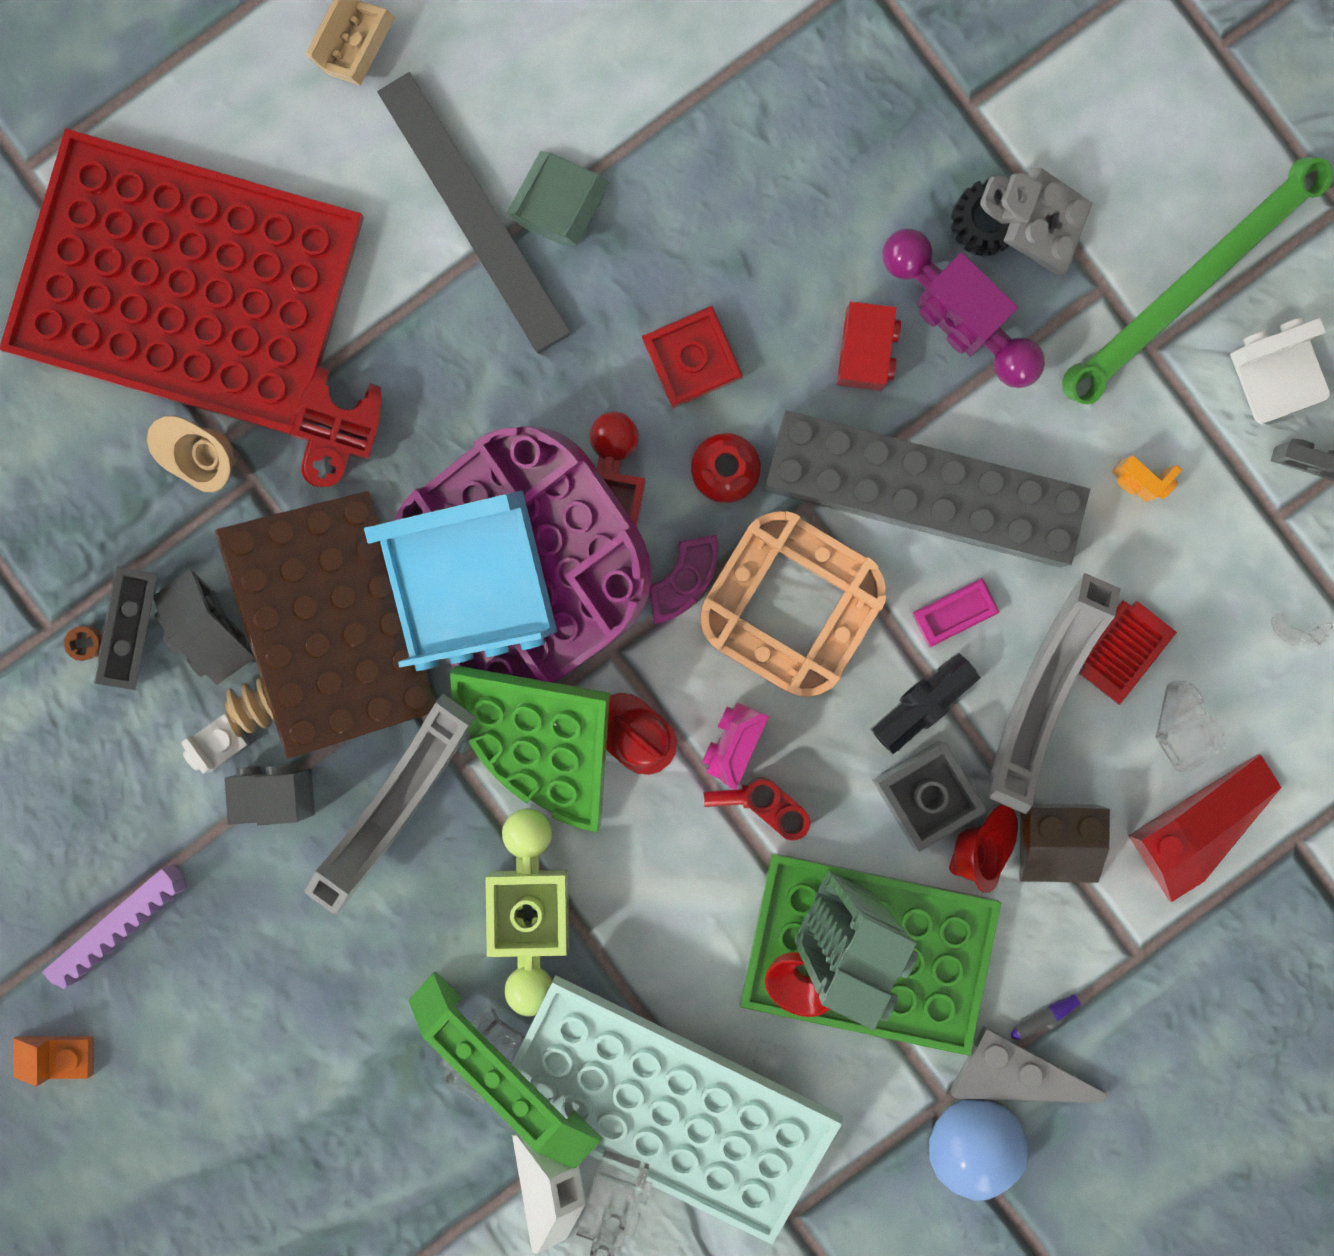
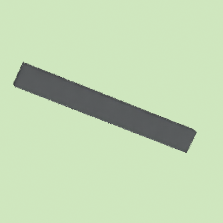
[377,72,570,354]

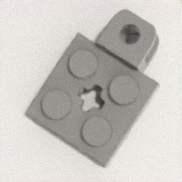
[980,168,1093,275]

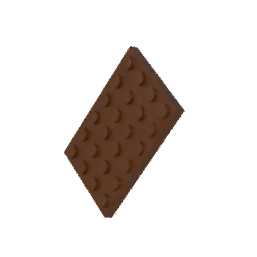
[214,490,436,759]

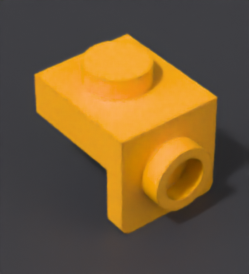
[1112,455,1182,502]

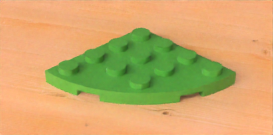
[450,665,610,832]

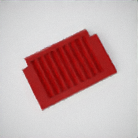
[1079,600,1177,705]

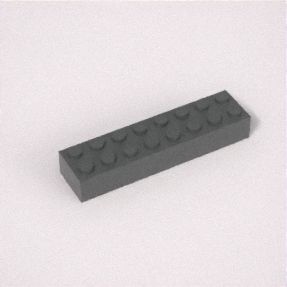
[763,410,1091,568]

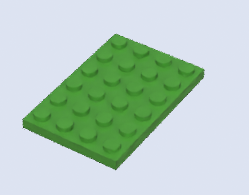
[740,852,1002,1056]

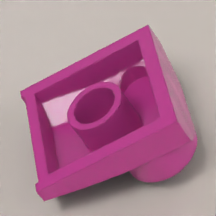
[702,702,769,790]

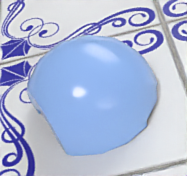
[929,1099,1028,1201]

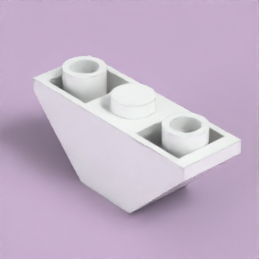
[512,1133,586,1254]

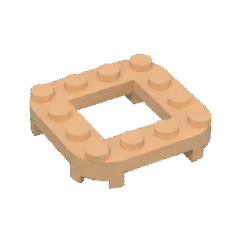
[700,511,886,697]

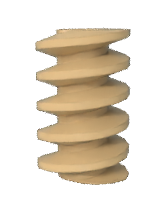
[225,678,274,737]

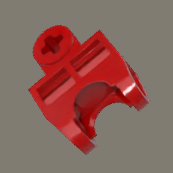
[289,366,381,487]

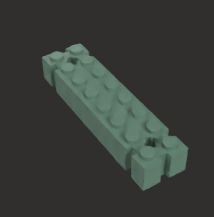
[794,870,918,1031]

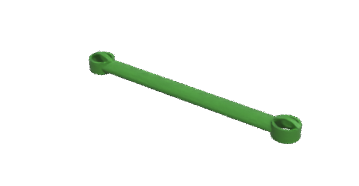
[1062,157,1333,405]

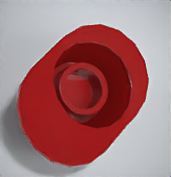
[606,693,677,775]
[949,805,1018,893]

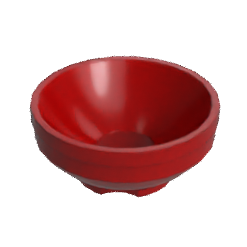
[691,433,761,503]
[765,952,830,1017]

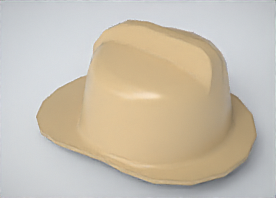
[147,416,237,492]

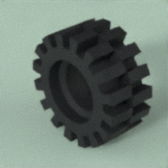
[951,179,1010,256]

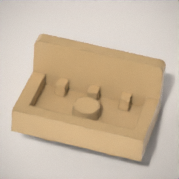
[306,0,395,86]

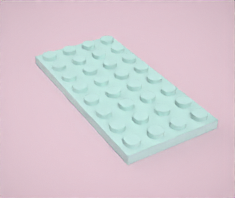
[512,975,843,1244]

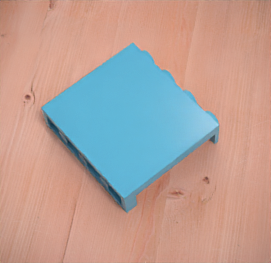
[364,490,557,671]

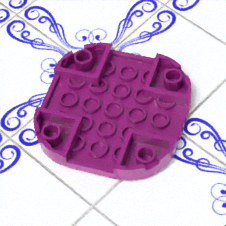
[394,426,651,683]

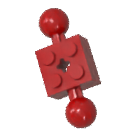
[589,411,646,529]

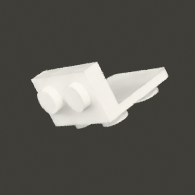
[1230,317,1330,424]

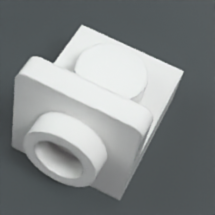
[181,713,251,774]

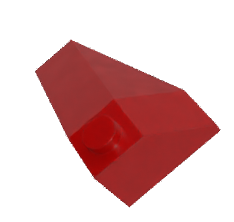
[1128,754,1282,902]

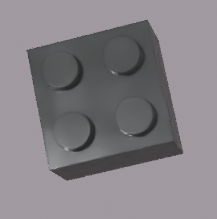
[872,741,987,852]

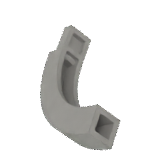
[989,573,1121,814]
[304,694,476,915]

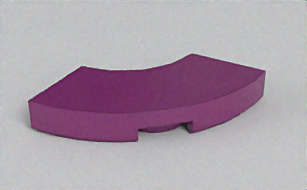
[649,535,718,624]

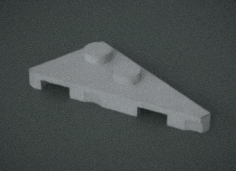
[949,1026,1107,1103]

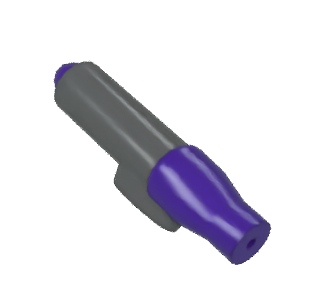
[1011,994,1081,1040]

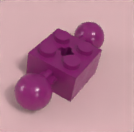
[882,228,1045,388]

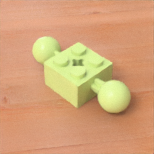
[486,808,569,1017]

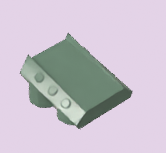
[506,151,610,246]

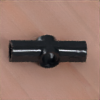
[870,653,981,754]

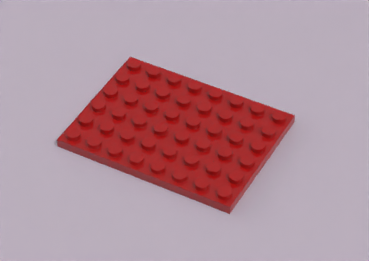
[0,128,364,434]

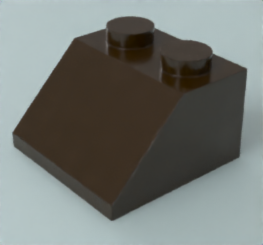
[1019,804,1110,883]

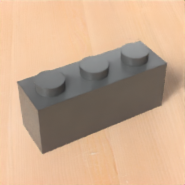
[93,566,158,690]

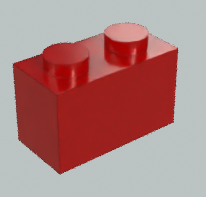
[836,301,901,391]

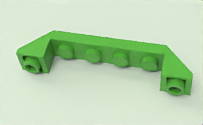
[408,971,603,1169]

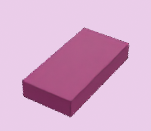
[912,578,1000,647]

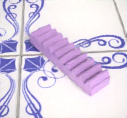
[42,864,187,989]

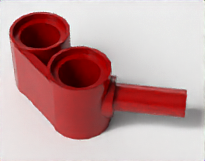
[703,777,811,841]

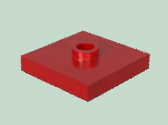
[642,306,743,409]

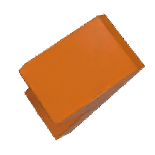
[13,1036,94,1086]

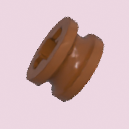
[64,625,102,661]

